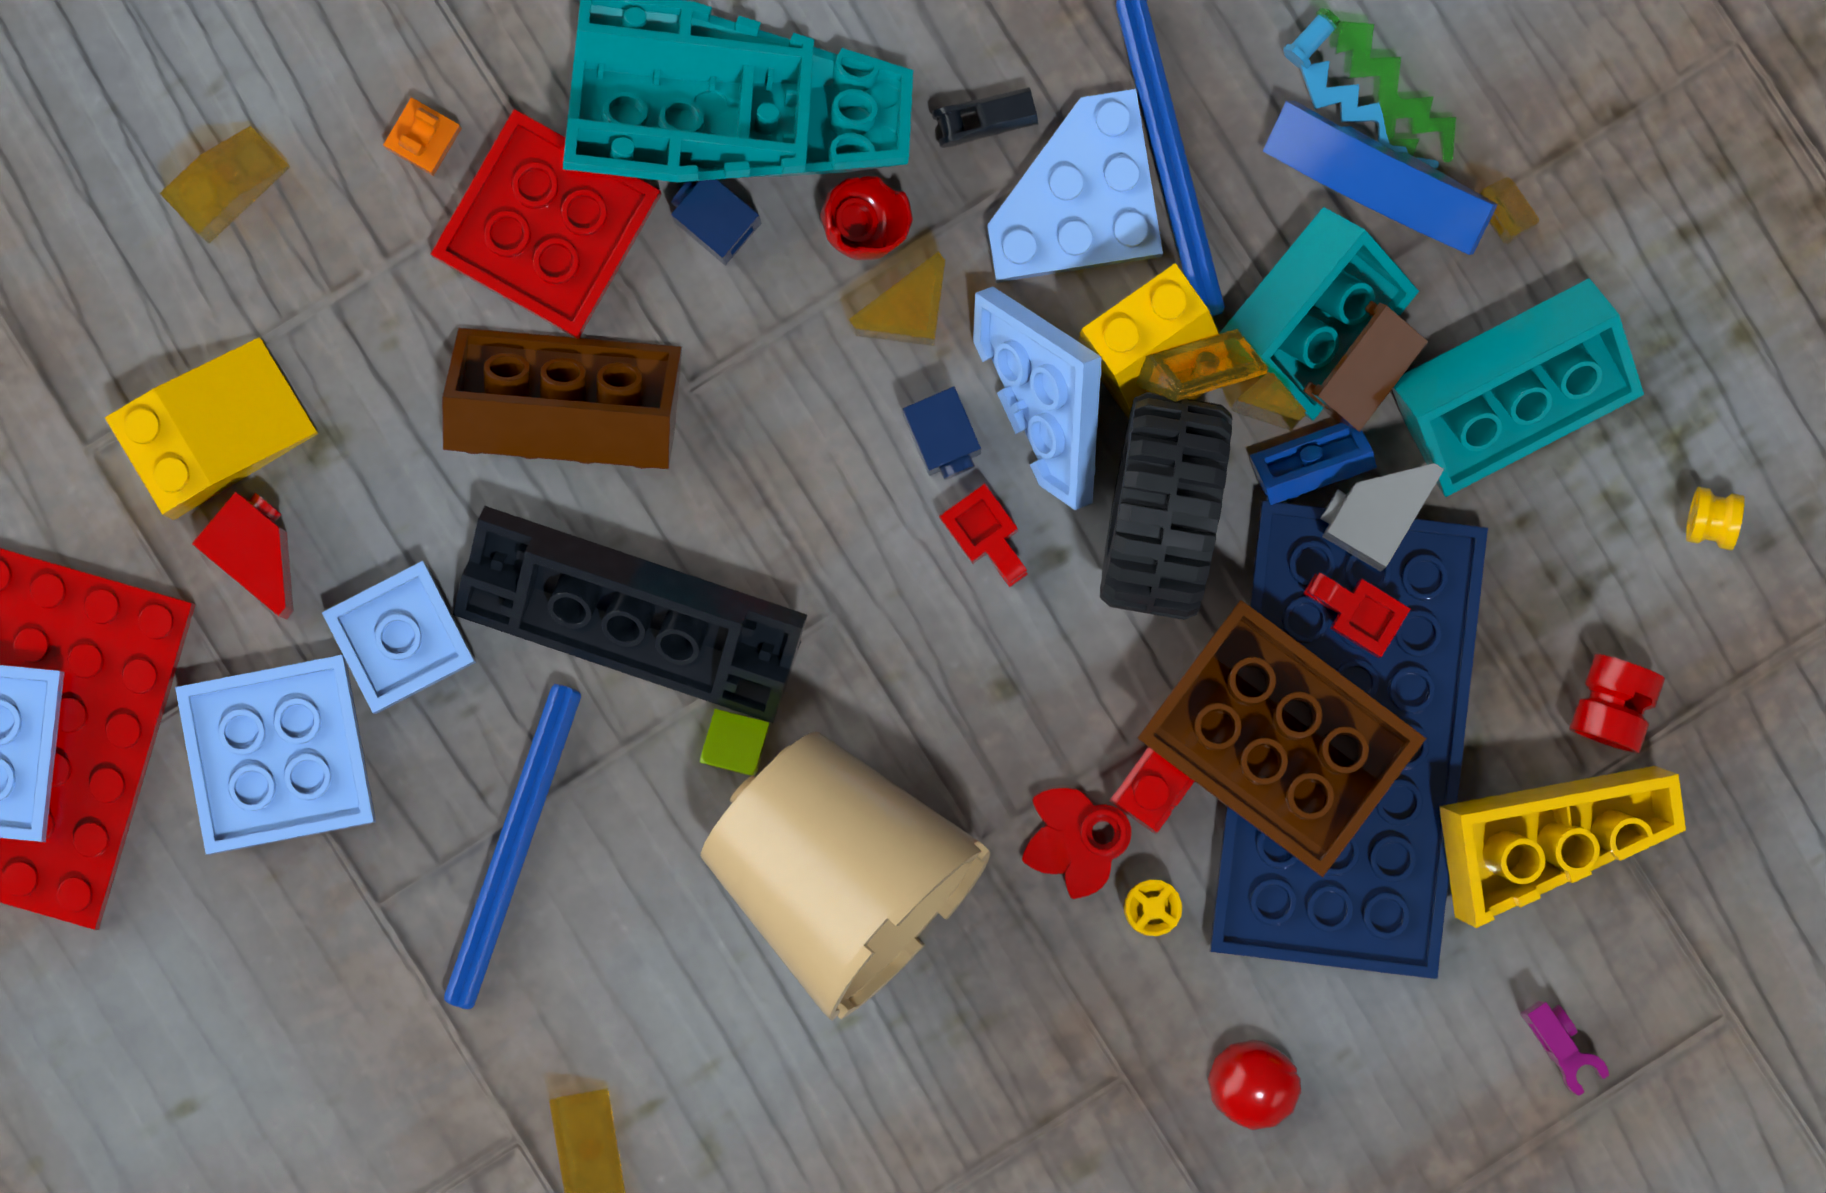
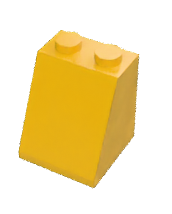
[1078,263,1234,419]

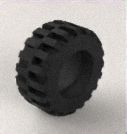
[1100,392,1233,620]

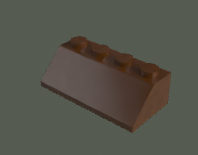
[442,328,682,469]

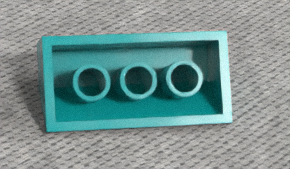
[1392,278,1644,498]

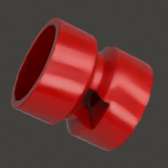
[1569,654,1665,754]

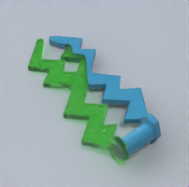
[1283,8,1456,169]

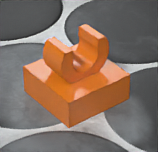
[383,97,462,176]

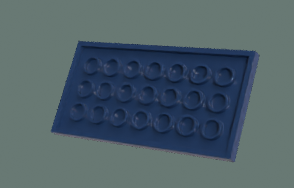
[1209,501,1488,979]

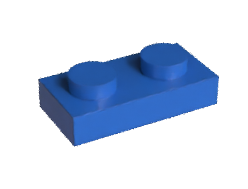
[1250,423,1377,505]

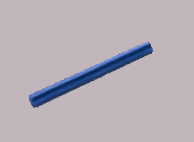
[1116,0,1225,317]
[444,684,581,1009]

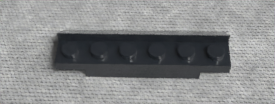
[453,506,807,723]

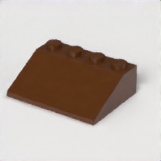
[1137,600,1427,877]

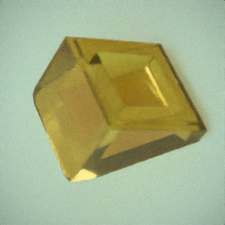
[1480,177,1540,244]

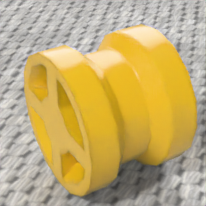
[1686,487,1745,551]
[1124,879,1182,936]

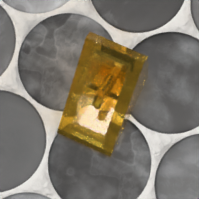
[848,251,945,346]

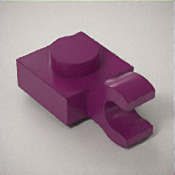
[1520,1001,1609,1096]

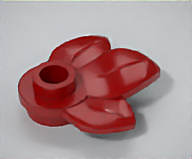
[1022,788,1132,899]

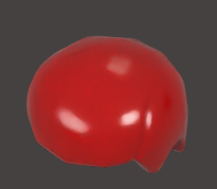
[820,176,913,260]
[1208,1040,1301,1130]

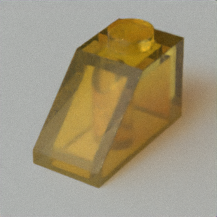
[159,125,290,244]

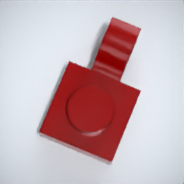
[939,483,1028,588]
[1303,572,1411,658]

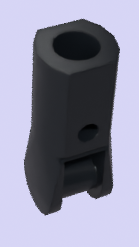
[932,87,1038,148]

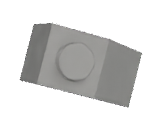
[1320,463,1444,571]

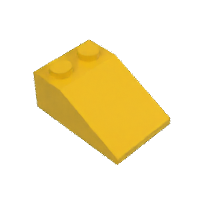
[105,337,319,520]

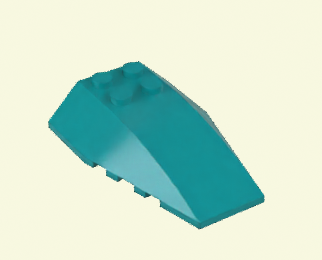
[563,0,914,182]

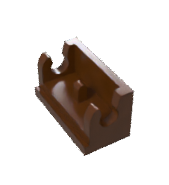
[1303,300,1428,432]

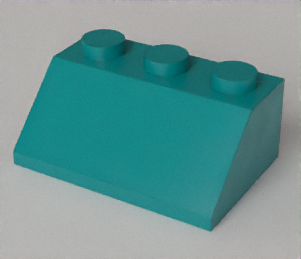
[1219,207,1419,421]

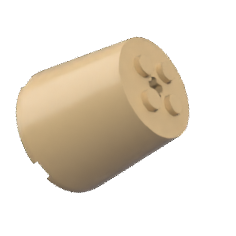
[701,732,990,1021]

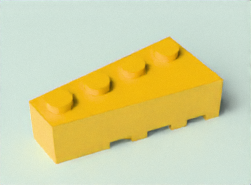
[1439,766,1686,928]

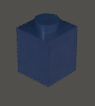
[671,179,762,266]
[902,386,981,480]

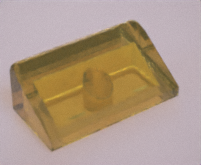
[1137,329,1269,402]
[1231,372,1306,431]
[549,1088,626,1193]

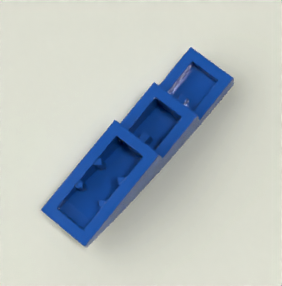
[1263,101,1498,255]

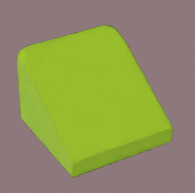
[699,709,770,777]

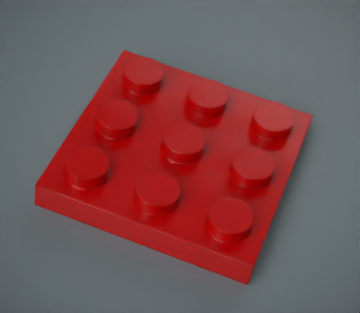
[430,109,662,340]

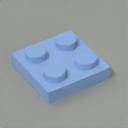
[322,561,476,714]

